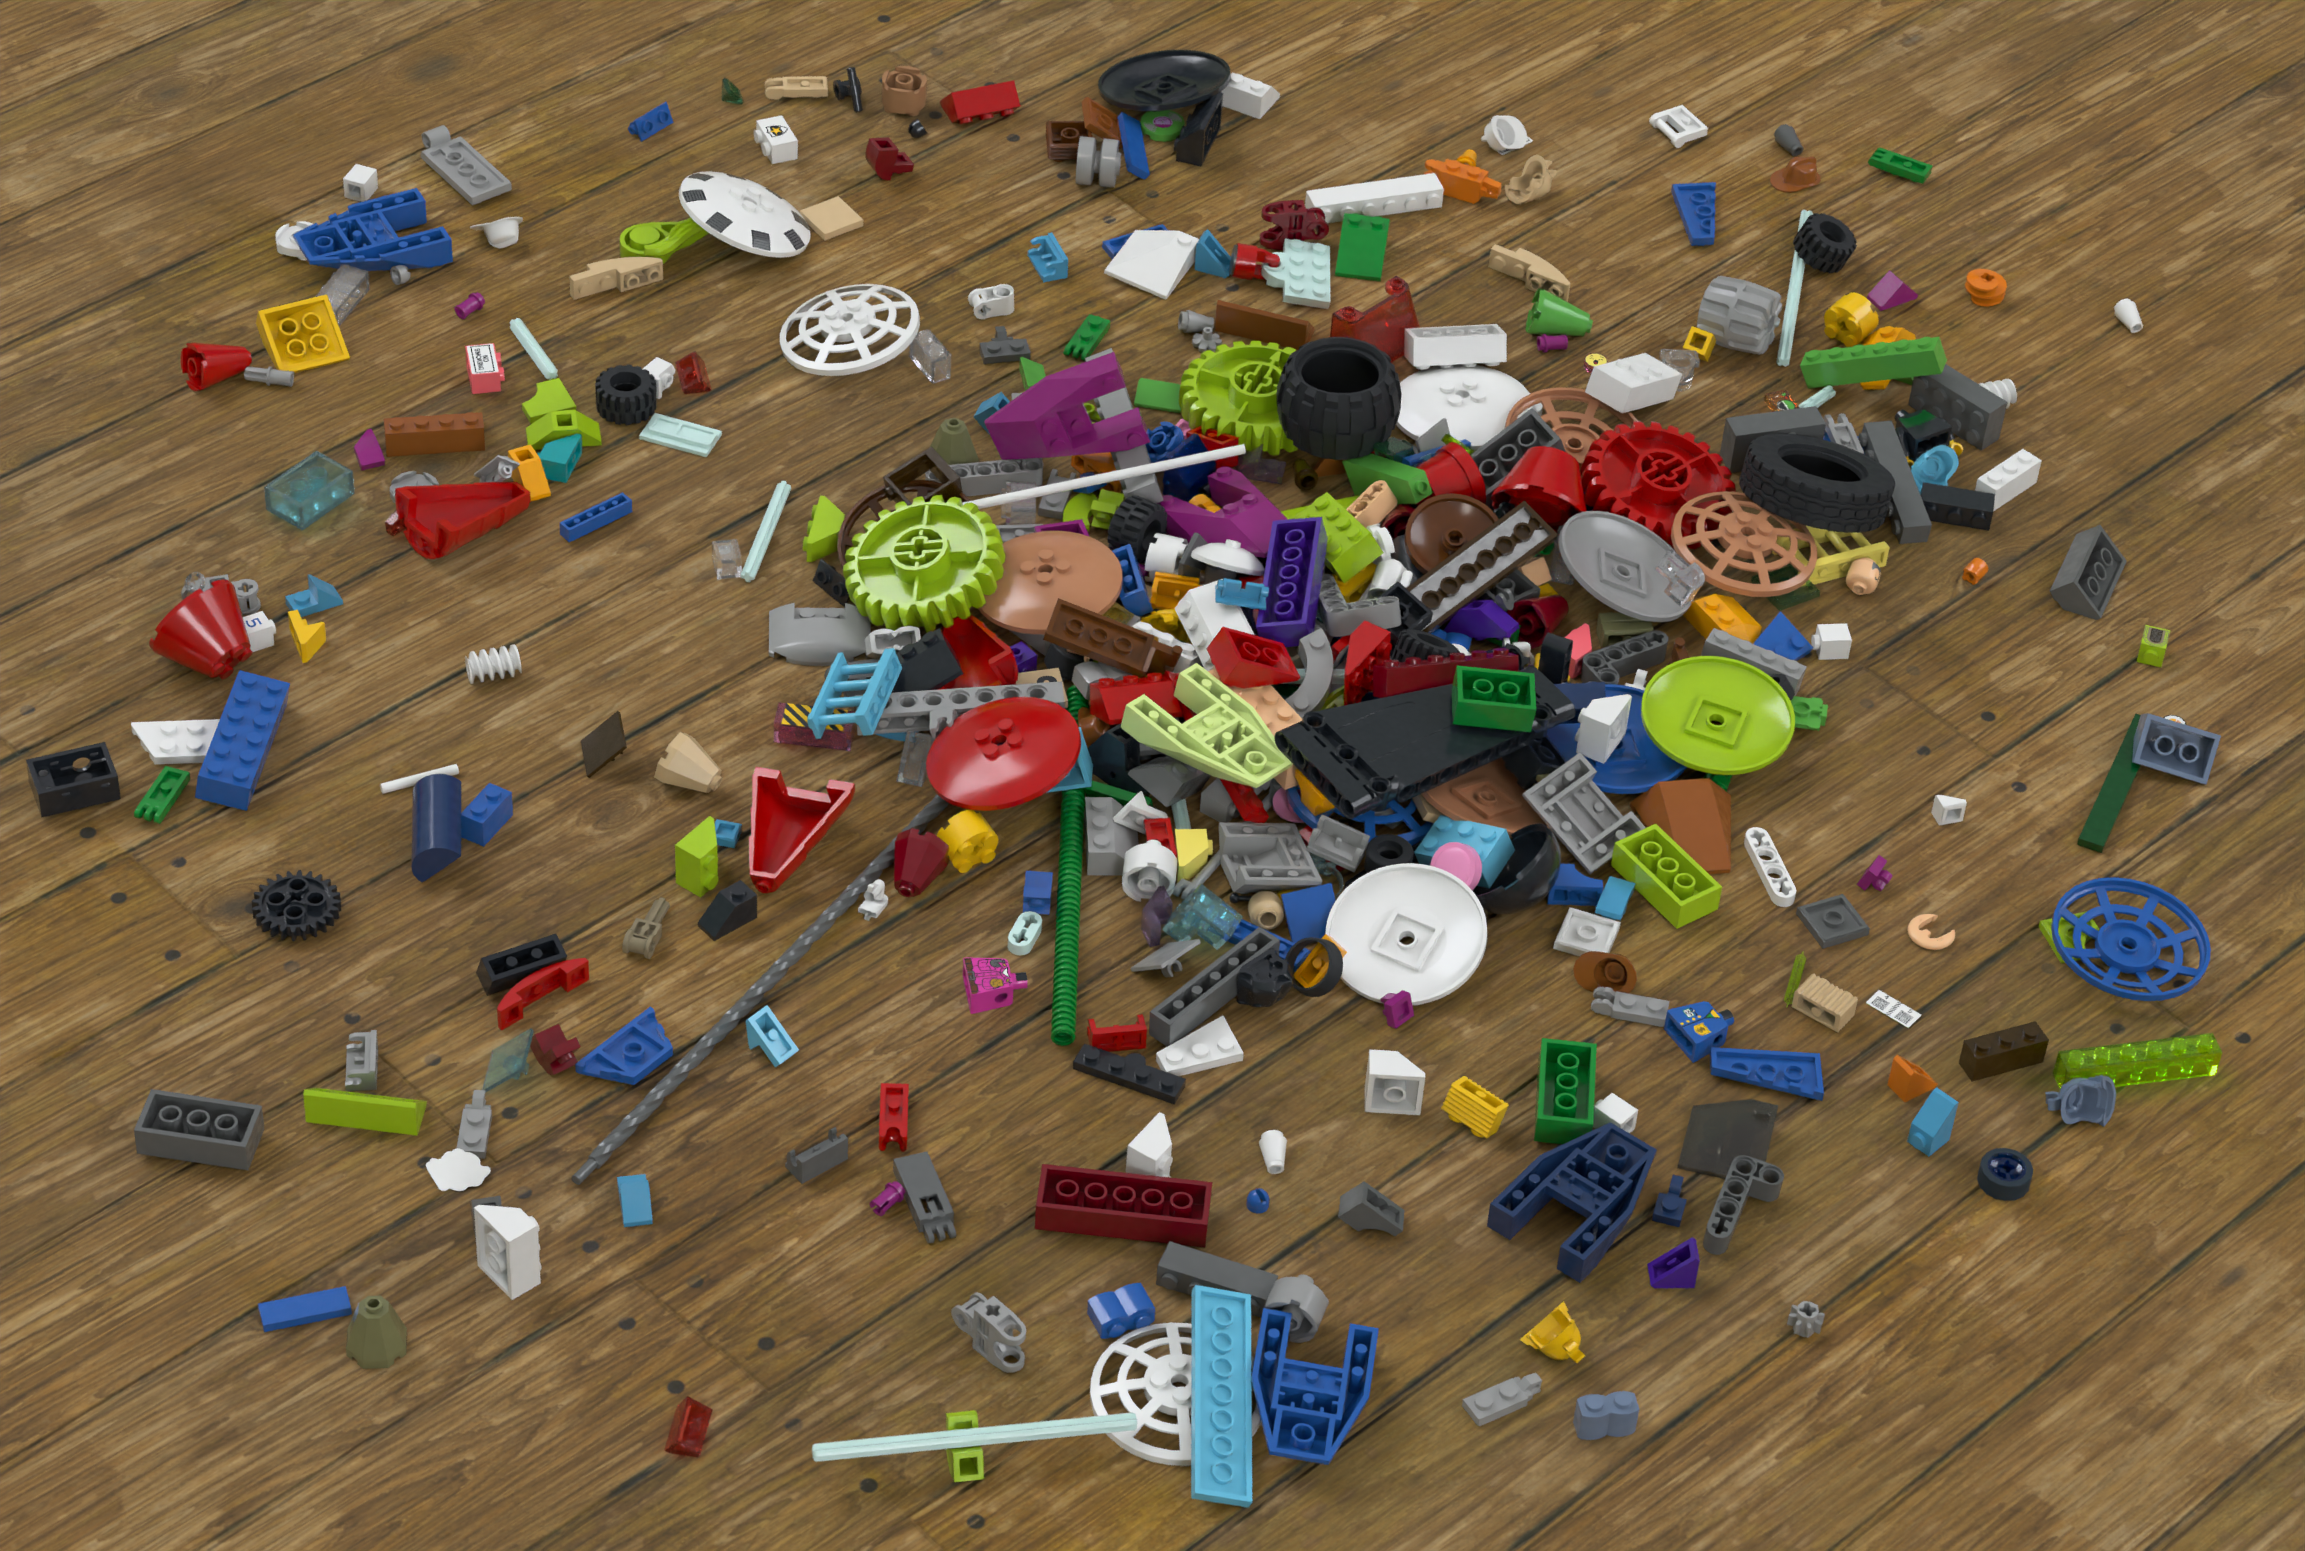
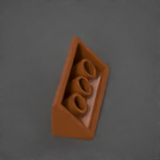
[1215,300,1315,350]

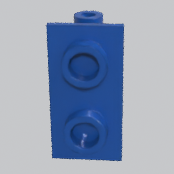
[628,102,673,141]

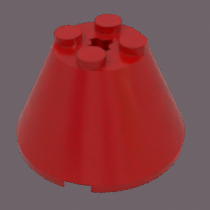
[149,579,253,680]

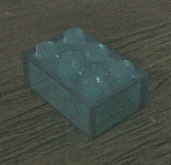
[264,450,355,531]

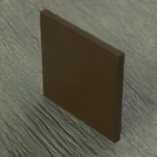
[581,711,627,778]

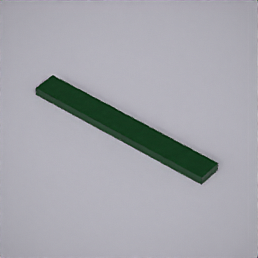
[2077,713,2141,853]

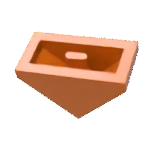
[1887,1055,1938,1102]

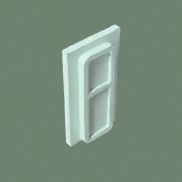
[639,413,722,457]

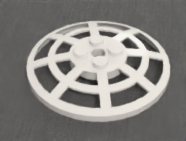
[780,284,920,376]
[1090,1323,1261,1466]

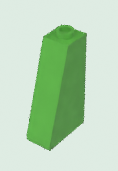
[1342,453,1433,504]

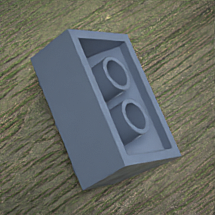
[2132,713,2221,785]

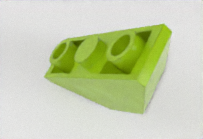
[526,410,602,450]
[803,495,845,562]

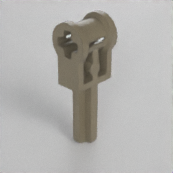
[622,897,670,959]

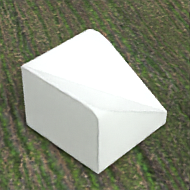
[1931,795,1967,825]

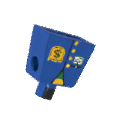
[1664,1001,1734,1063]

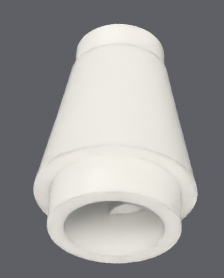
[2114,299,2143,333]
[1259,1130,1287,1174]

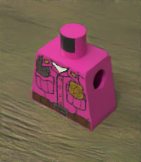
[962,957,1028,1014]

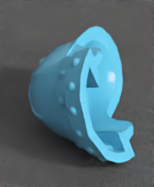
[1911,445,1959,494]

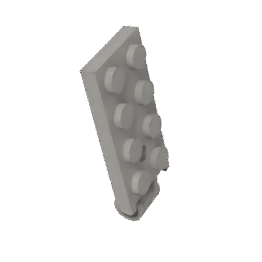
[421,125,512,205]

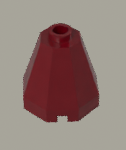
[894,828,949,897]

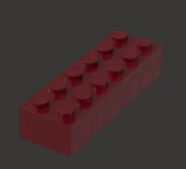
[1035,1164,1212,1248]

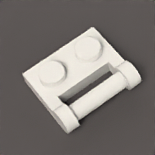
[1649,105,1708,148]

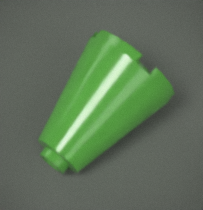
[1526,288,1593,337]

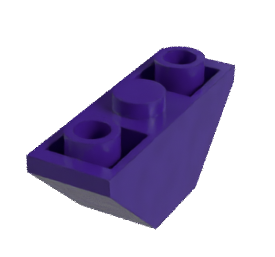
[1443,600,1519,640]

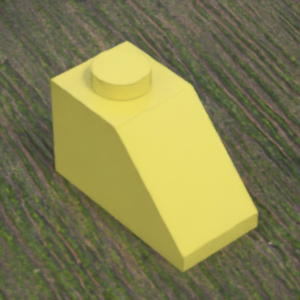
[1174,829,1213,883]

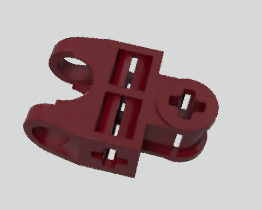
[1259,200,1329,250]

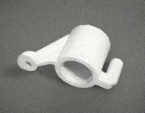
[1356,559,1413,602]

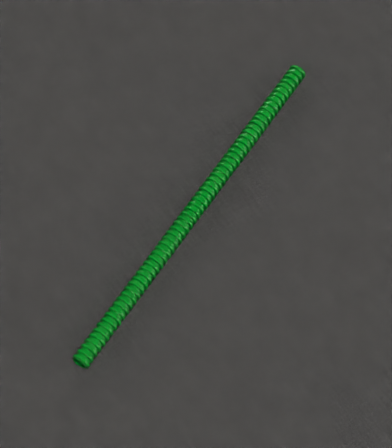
[1051,685,1089,1046]

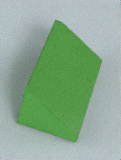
[1019,357,1046,391]
[1134,378,1181,413]

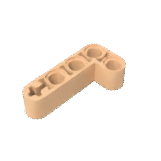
[1346,480,1398,528]

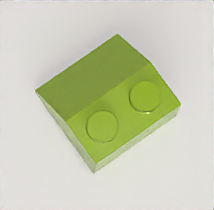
[675,816,718,898]

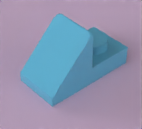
[745,1005,799,1067]

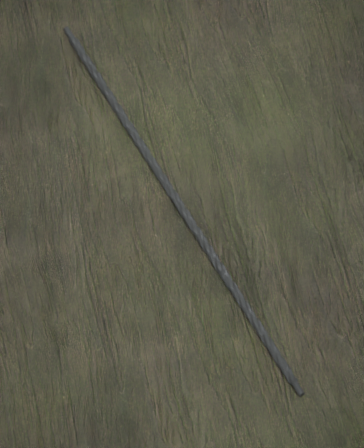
[572,678,1065,1185]

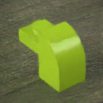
[1091,489,1126,530]
[946,1410,984,1482]

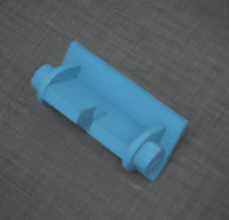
[1215,578,1269,610]

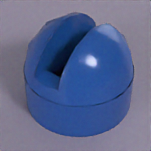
[1246,1188,1270,1214]

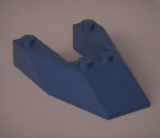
[1487,1122,1657,1283]

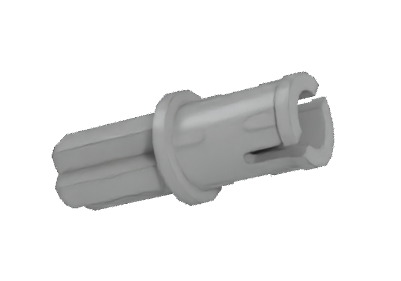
[244,366,294,387]

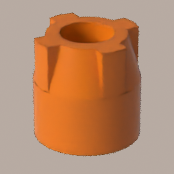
[1962,558,1988,585]

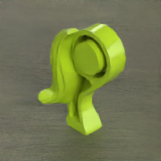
[620,217,709,264]

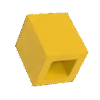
[1683,326,1717,362]

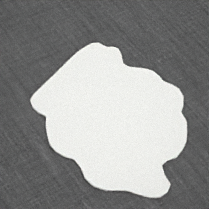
[426,1148,491,1191]

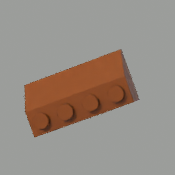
[384,412,485,457]

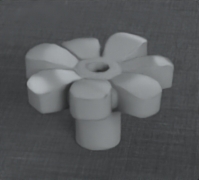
[1192,327,1222,353]

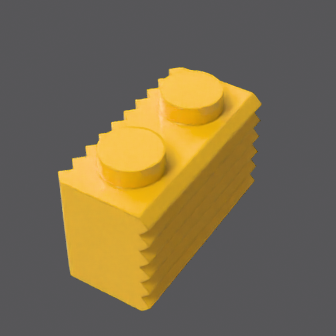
[1441,1076,1509,1139]

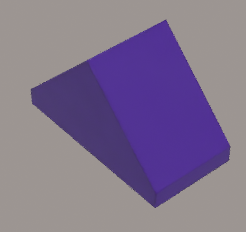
[1647,1237,1700,1288]

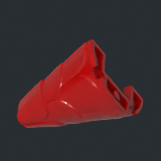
[395,482,531,559]
[937,615,1018,690]
[749,766,855,893]

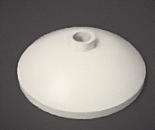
[1191,539,1265,576]

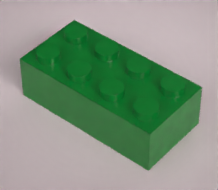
[1534,1038,1597,1144]

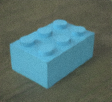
[1414,815,1515,889]

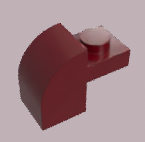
[865,137,914,181]
[528,1024,581,1075]

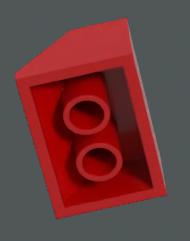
[940,80,1020,125]
[1090,673,1182,725]

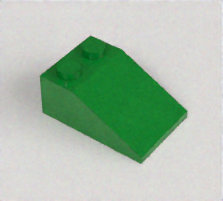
[1335,213,1390,282]

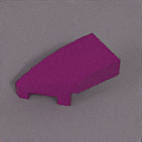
[354,429,385,471]

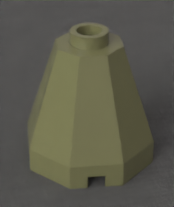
[930,418,979,465]
[346,1296,407,1369]

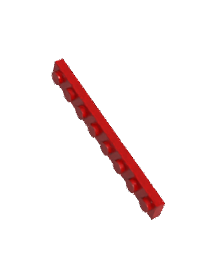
[1163,671,1269,823]

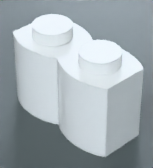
[865,626,921,659]

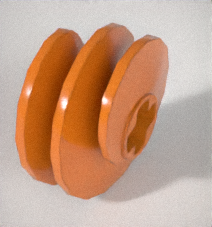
[1965,269,2007,307]

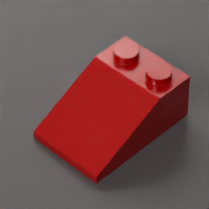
[1206,627,1300,689]

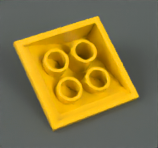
[256,294,350,373]

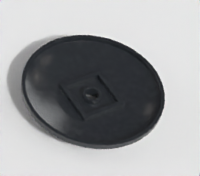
[1098,50,1231,111]

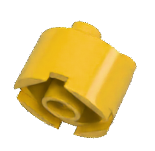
[1824,292,1879,347]
[937,810,999,873]

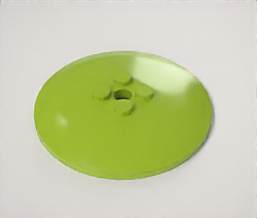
[1641,656,1795,775]

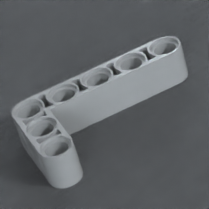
[925,458,1043,496]
[1317,574,1402,637]

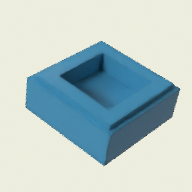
[715,819,742,848]

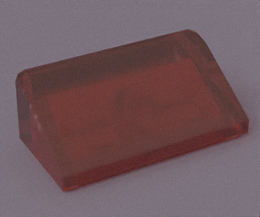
[675,351,712,394]
[664,1396,713,1458]

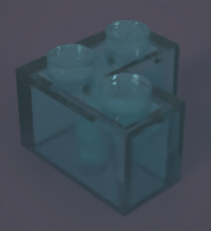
[1162,884,1243,950]

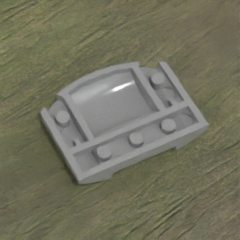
[769,603,871,666]

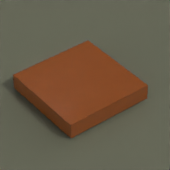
[1082,97,1123,149]

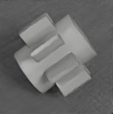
[1787,1301,1825,1337]

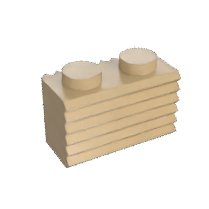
[1792,973,1858,1033]

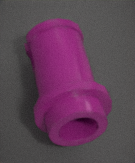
[454,292,485,319]
[1537,334,1568,353]
[870,1181,905,1216]

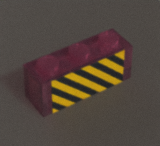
[774,702,856,751]

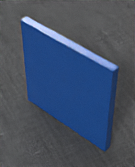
[1281,883,1336,943]

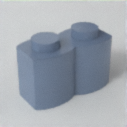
[1573,1391,1639,1440]

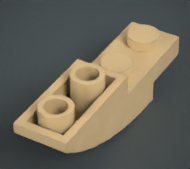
[1489,244,1570,302]
[569,257,663,300]

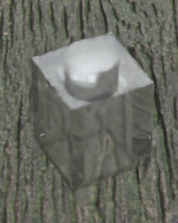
[712,539,742,580]

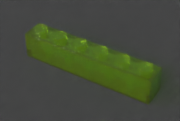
[2053,1033,2222,1089]

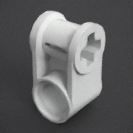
[968,284,1014,319]

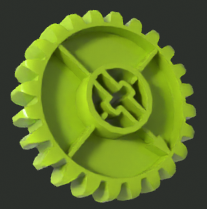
[1179,340,1298,456]
[843,495,1006,634]

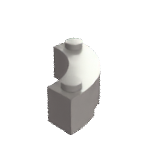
[1285,628,1333,719]

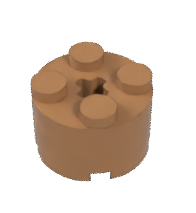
[882,66,927,116]

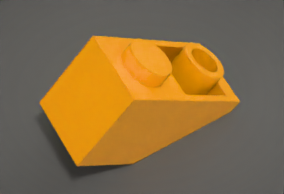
[508,444,551,502]

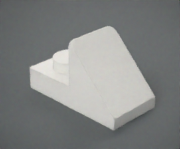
[1113,791,1168,834]

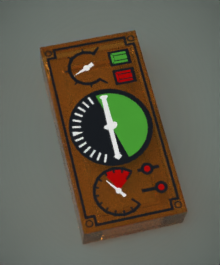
[1764,390,1799,412]

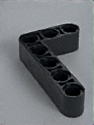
[1538,632,1573,684]

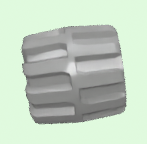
[1697,276,1782,354]

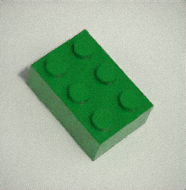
[1452,666,1536,732]

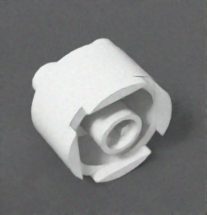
[1145,533,1188,583]
[1122,840,1177,903]

